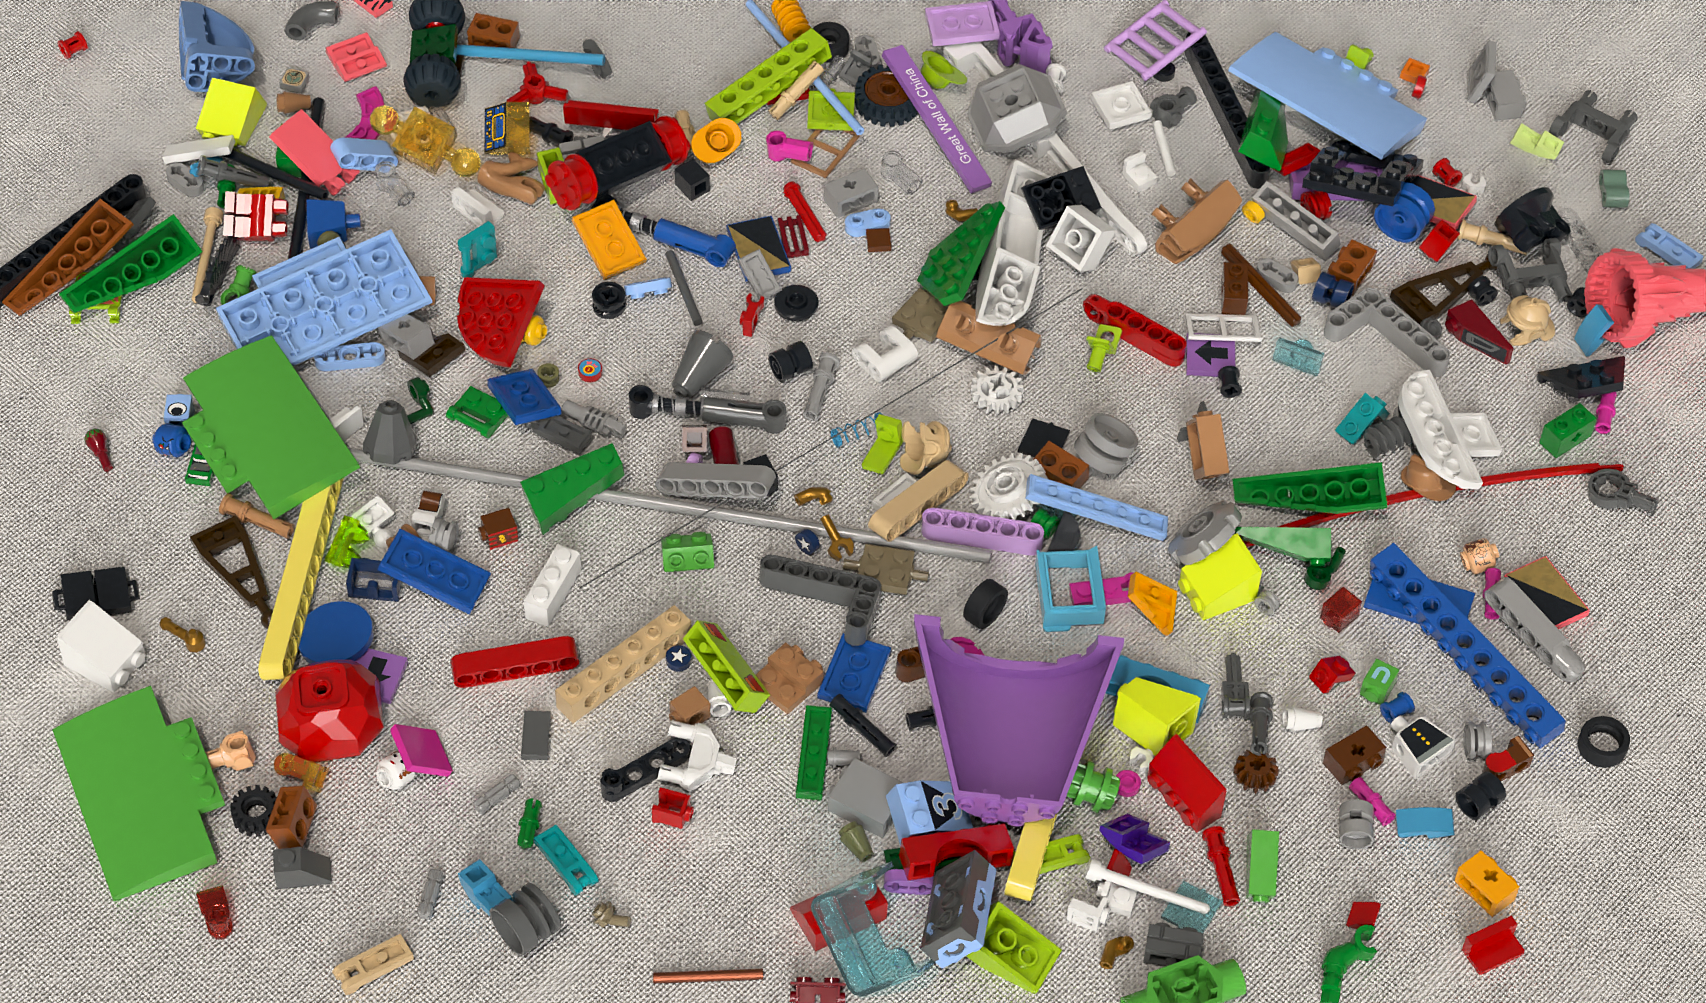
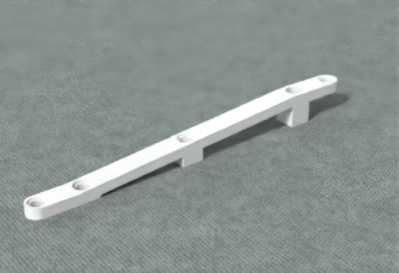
[943,42,1147,256]

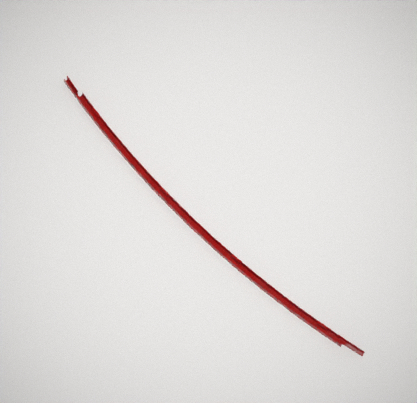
[1242,463,1624,548]

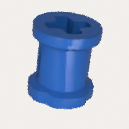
[1380,692,1415,724]

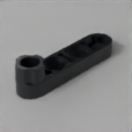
[600,737,690,802]

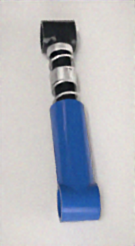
[591,194,736,268]

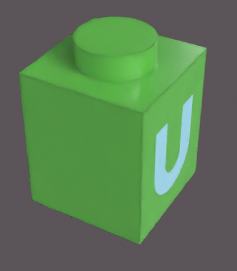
[1360,659,1400,705]

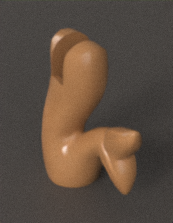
[478,152,545,205]

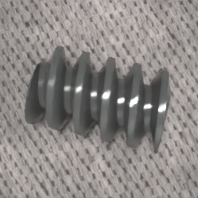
[1364,414,1413,458]

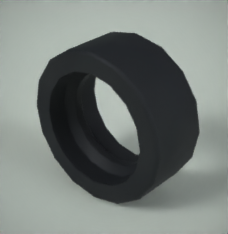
[963,579,1008,629]
[1577,716,1630,768]

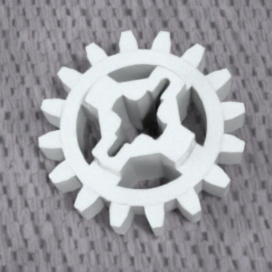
[970,366,1024,414]

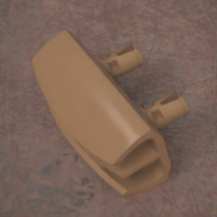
[1151,178,1242,264]
[936,301,1042,375]

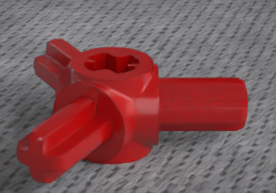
[506,61,568,110]

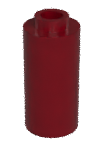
[708,426,739,465]

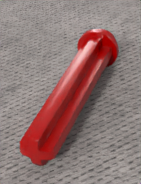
[783,181,827,243]

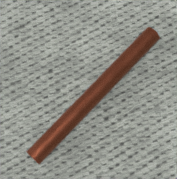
[653,968,763,984]

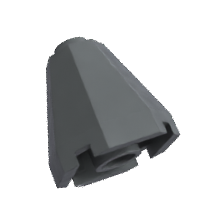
[363,400,417,465]

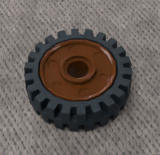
[855,65,918,127]

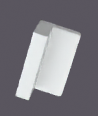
[451,186,505,226]
[329,406,364,442]

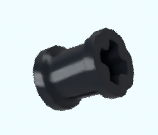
[1218,366,1242,398]

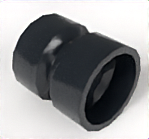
[768,341,813,382]
[1455,771,1506,820]

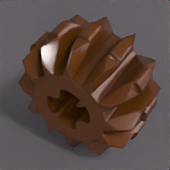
[1233,750,1279,794]

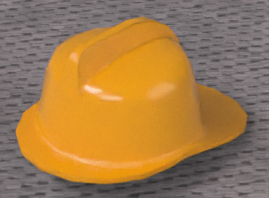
[691,118,741,163]

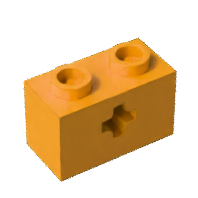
[1454,850,1520,918]

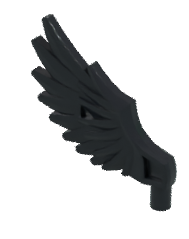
[195,236,240,306]

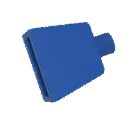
[307,199,361,249]

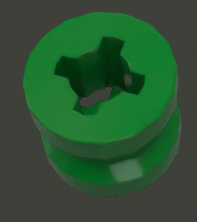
[1031,508,1060,539]

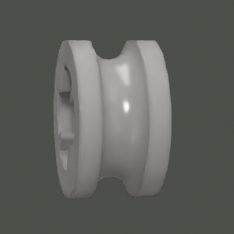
[1254,590,1280,615]

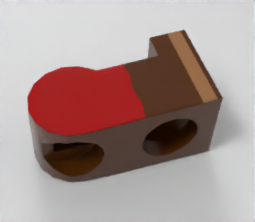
[1482,735,1534,781]

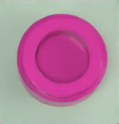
[1116,770,1141,797]

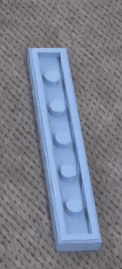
[1025,474,1168,541]

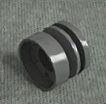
[489,882,561,956]

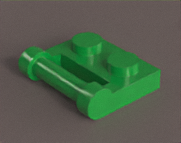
[446,386,508,439]

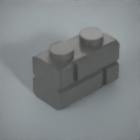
[1143,922,1204,966]

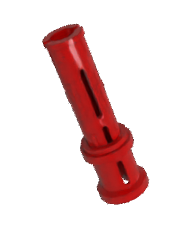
[1201,826,1240,907]

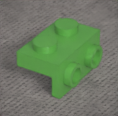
[661,532,714,572]

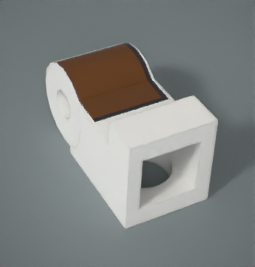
[411,490,445,537]

